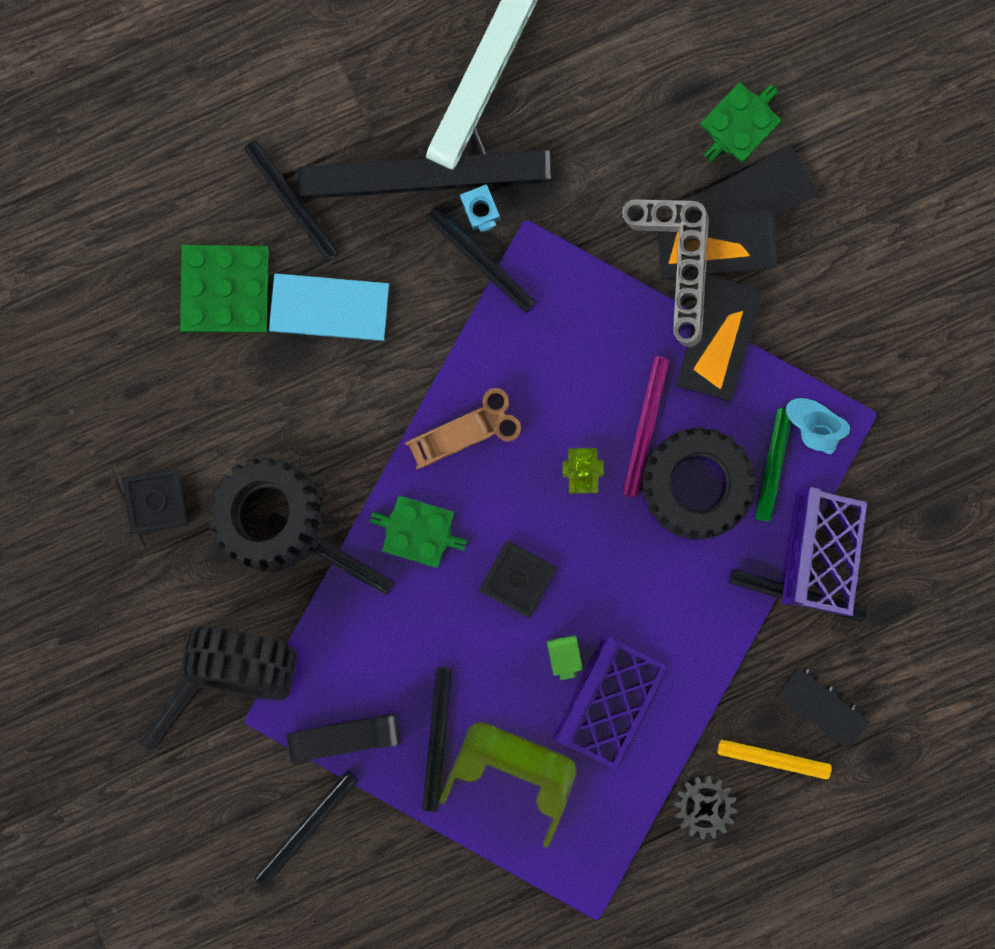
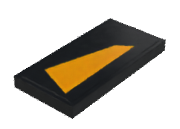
[657,210,777,279]
[675,275,763,402]

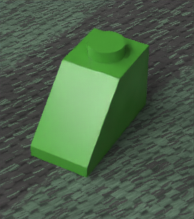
[546,635,582,680]

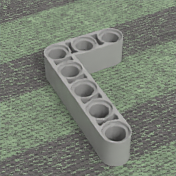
[622,199,709,347]

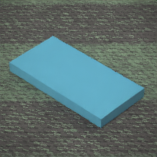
[269,273,389,341]

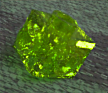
[562,448,604,494]

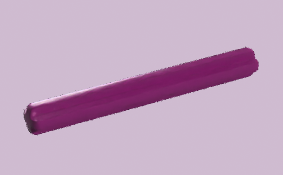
[623,356,669,498]

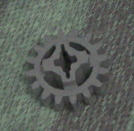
[673,775,737,840]

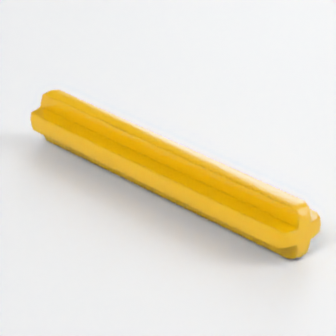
[717,739,832,780]

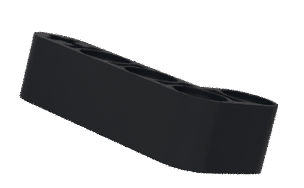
[286,713,403,763]

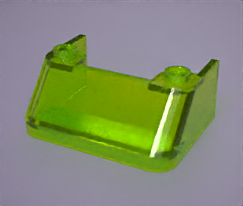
[439,722,577,848]

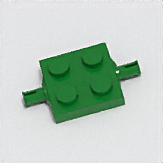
[700,82,782,164]
[370,495,467,568]

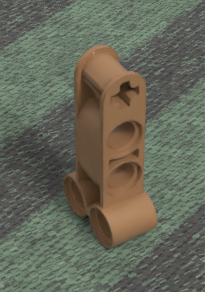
[405,388,521,470]

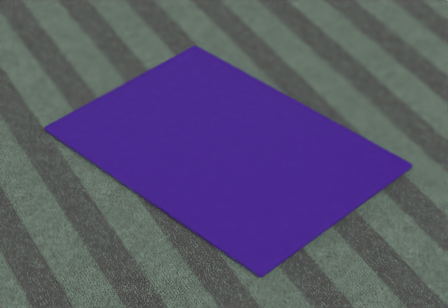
[245,220,876,920]

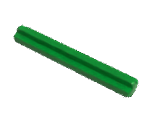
[755,408,791,522]

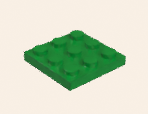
[180,245,269,333]

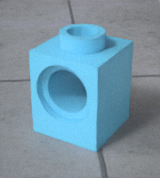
[460,184,500,232]

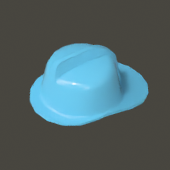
[786,398,850,454]

